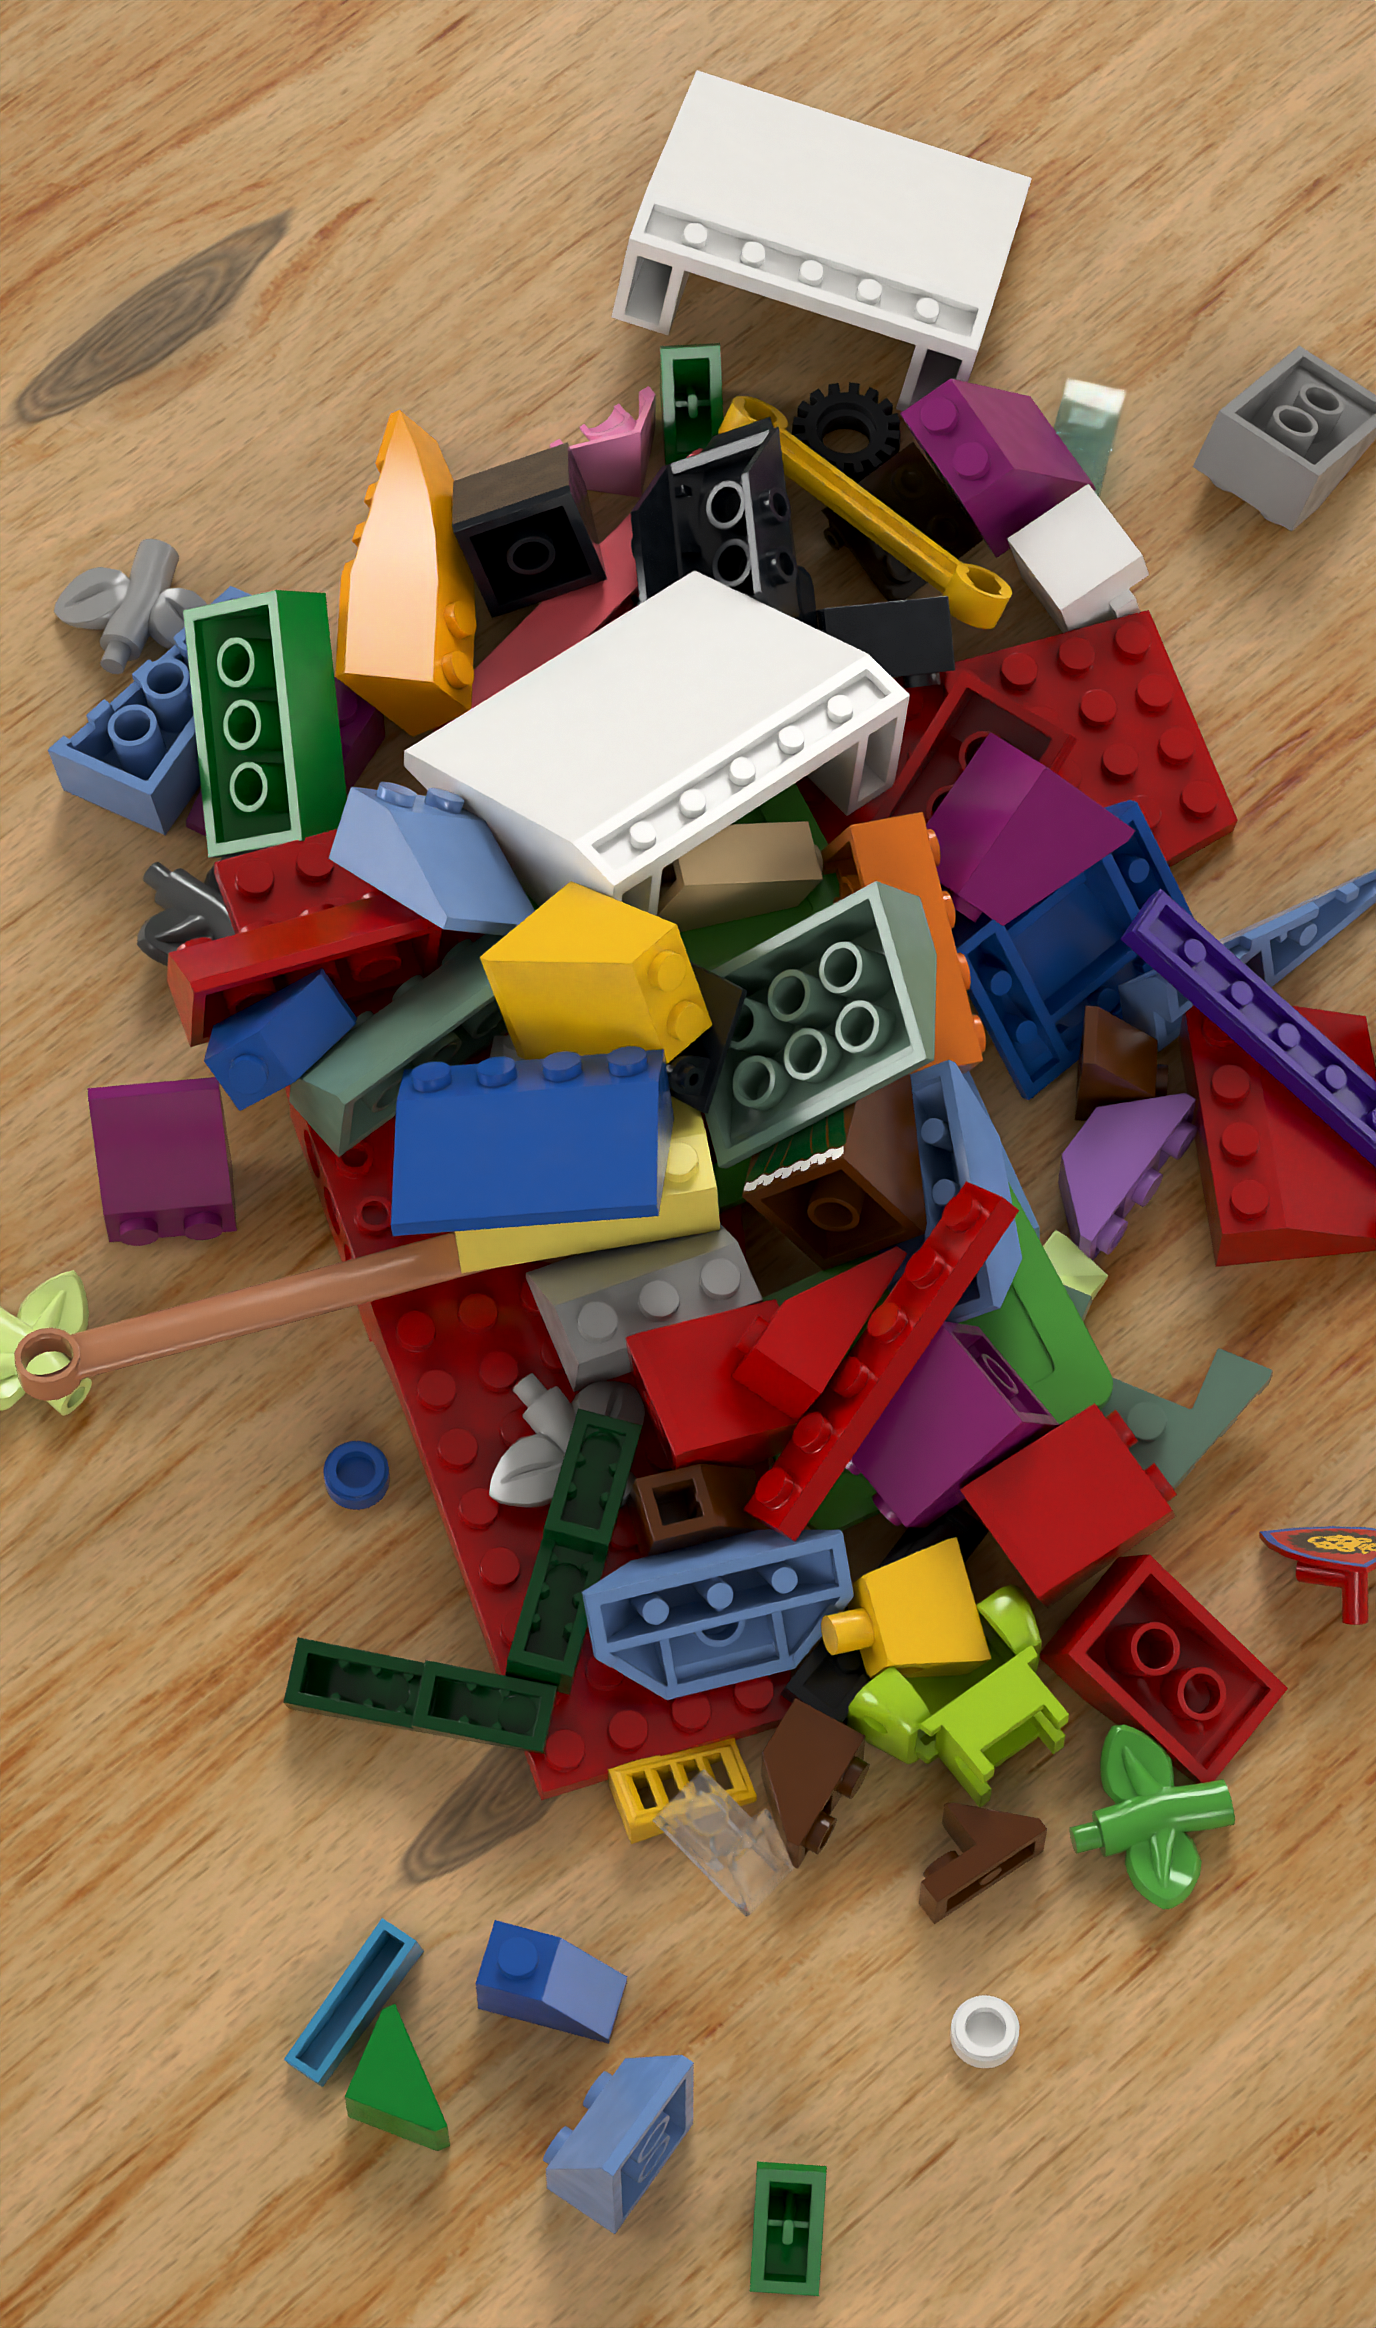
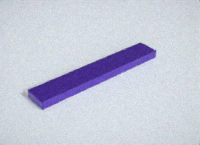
[1121,889,1376,1167]

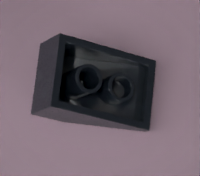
[816,596,955,688]

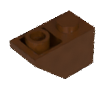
[626,1464,772,1558]
[761,1698,870,1869]

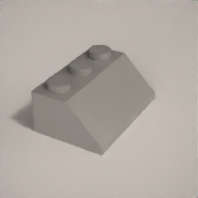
[525,1223,763,1392]

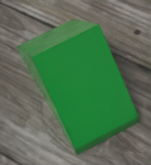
[660,343,724,465]
[345,2004,450,2151]
[750,2161,827,2296]

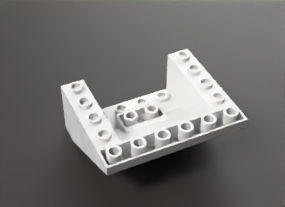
[612,71,1032,411]
[404,570,910,916]

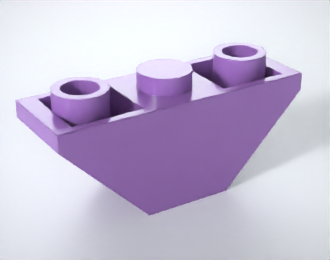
[1058,1093,1197,1261]

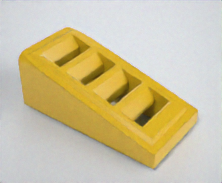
[608,1738,757,1844]

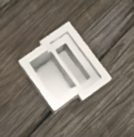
[1007,484,1149,633]

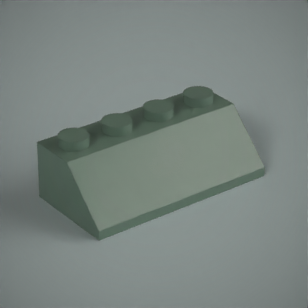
[289,934,508,1157]

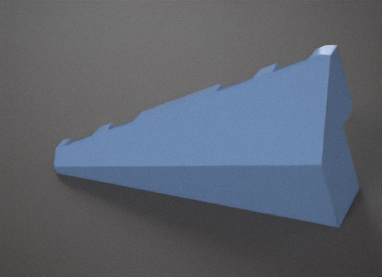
[1118,869,1376,1052]

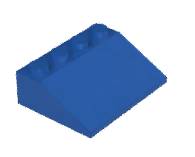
[391,1046,674,1236]

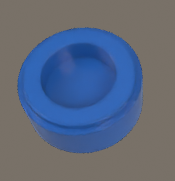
[323,1441,390,1510]

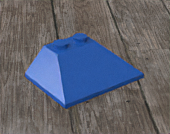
[951,800,1194,1100]

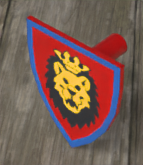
[1259,1526,1376,1625]

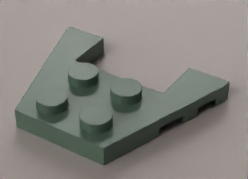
[1064,1285,1273,1490]

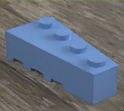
[48,586,251,835]

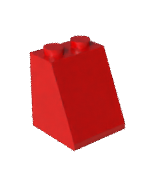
[625,1299,827,1470]
[960,1403,1177,1608]

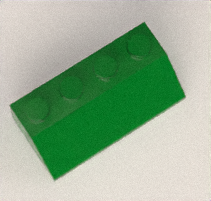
[183,590,347,858]

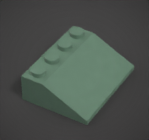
[704,881,937,1169]

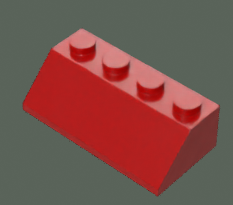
[167,889,442,1047]

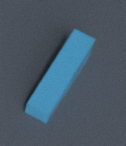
[284,1918,424,2087]

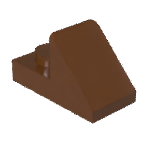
[919,1802,1047,1924]

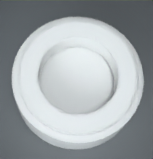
[950,1995,1020,2068]

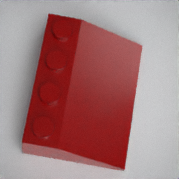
[1178,1005,1376,1267]

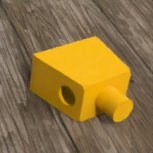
[821,1537,991,1679]

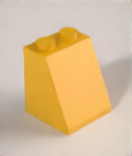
[480,881,713,1064]

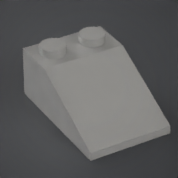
[1193,346,1376,532]

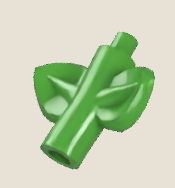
[1069,1725,1235,1910]

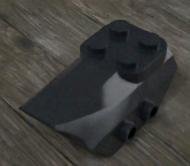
[630,417,818,630]

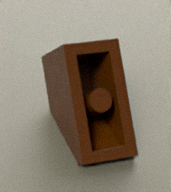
[1075,1006,1168,1121]

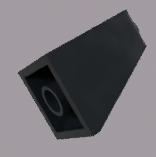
[452,442,607,618]

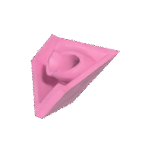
[550,386,656,498]

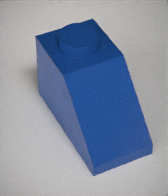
[204,968,357,1111]
[475,1920,627,2044]

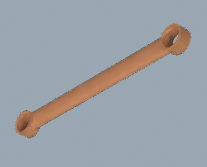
[14,1232,578,1401]

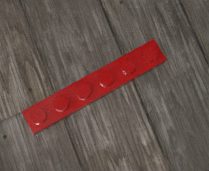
[743,1181,1019,1542]

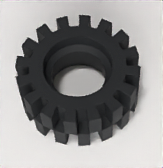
[792,382,901,483]

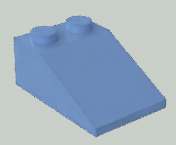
[328,782,535,936]
[543,2055,694,2234]

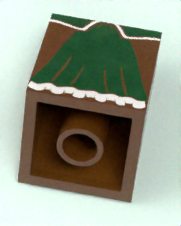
[742,1074,927,1271]

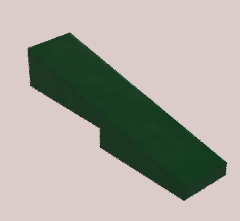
[505,1408,642,1695]
[283,1637,558,1754]

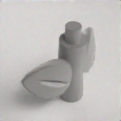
[54,539,207,674]
[489,1373,645,1509]

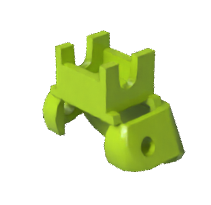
[844,1584,1069,1807]

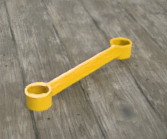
[718,396,1012,629]

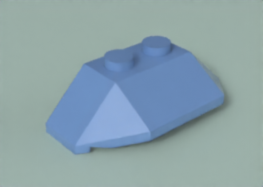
[879,1060,1022,1323]
[582,1530,854,1700]

